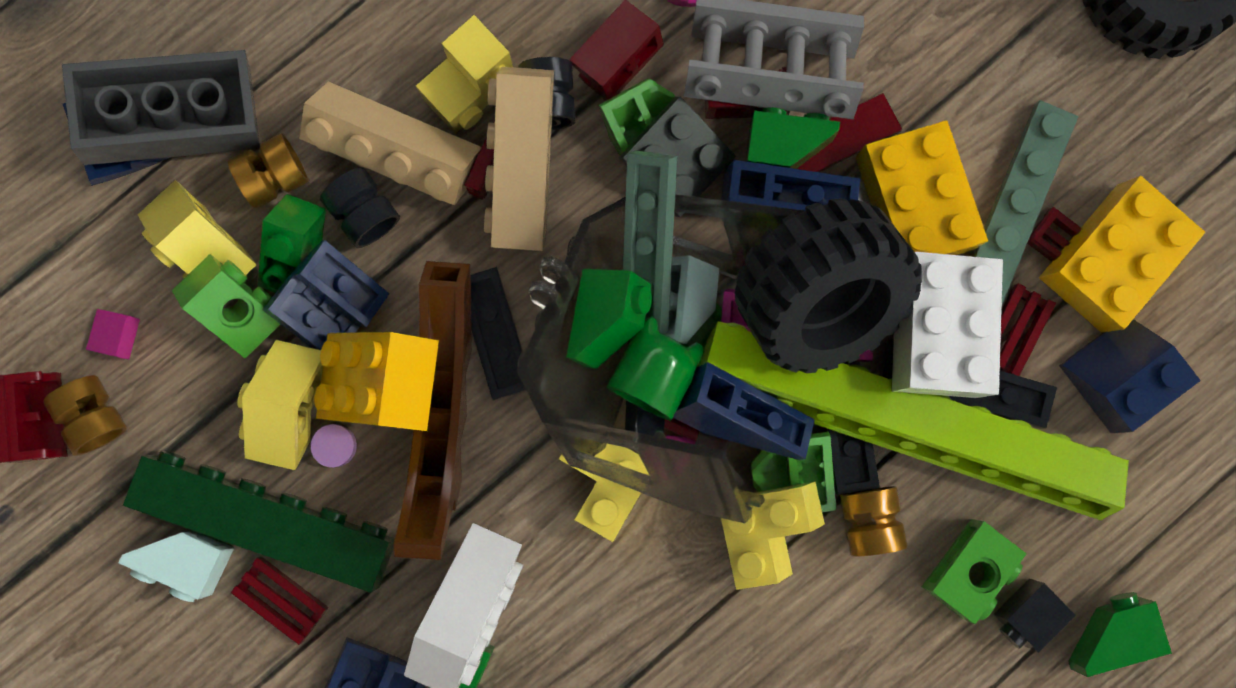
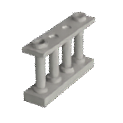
[684,0,864,119]

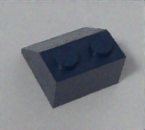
[1059,319,1201,433]

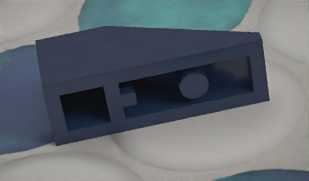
[720,160,860,219]
[673,362,815,461]

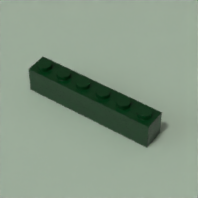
[123,450,395,593]

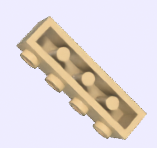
[484,67,554,251]
[299,81,482,205]

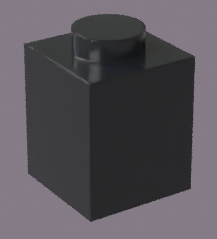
[994,579,1076,653]

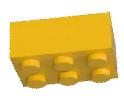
[856,120,988,255]
[1039,175,1206,333]
[314,332,439,431]

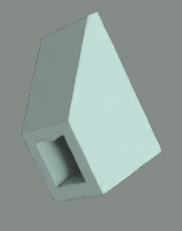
[118,530,235,602]

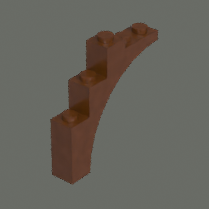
[394,261,472,560]

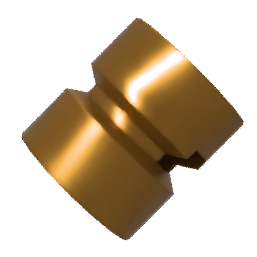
[227,133,309,209]
[43,375,127,456]
[840,486,908,556]

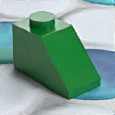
[566,269,652,369]
[1068,592,1172,677]

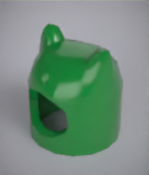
[607,316,703,421]

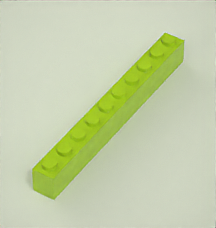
[700,321,1129,521]

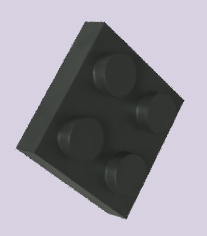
[618,96,736,217]

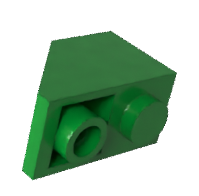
[745,107,840,169]
[257,194,326,293]

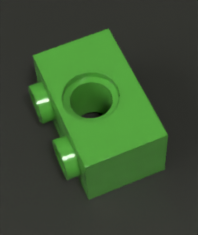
[172,254,281,358]
[921,519,1027,624]

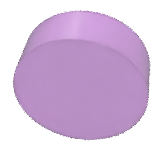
[311,424,357,467]

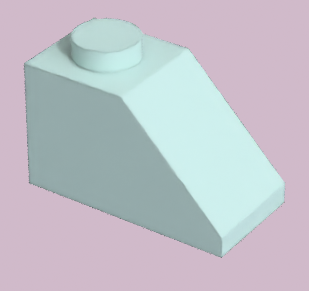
[664,255,719,344]

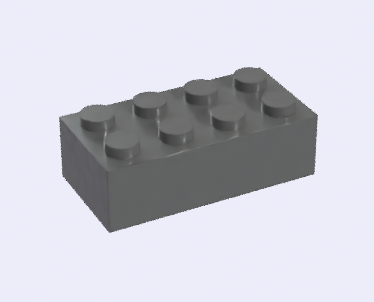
[62,50,260,165]

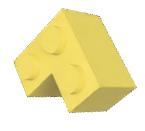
[416,15,513,134]
[137,180,256,278]
[237,340,323,470]
[559,421,657,542]
[718,481,825,590]

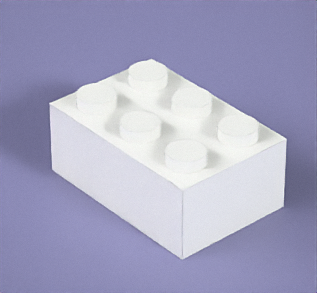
[892,252,1003,398]
[404,523,523,688]

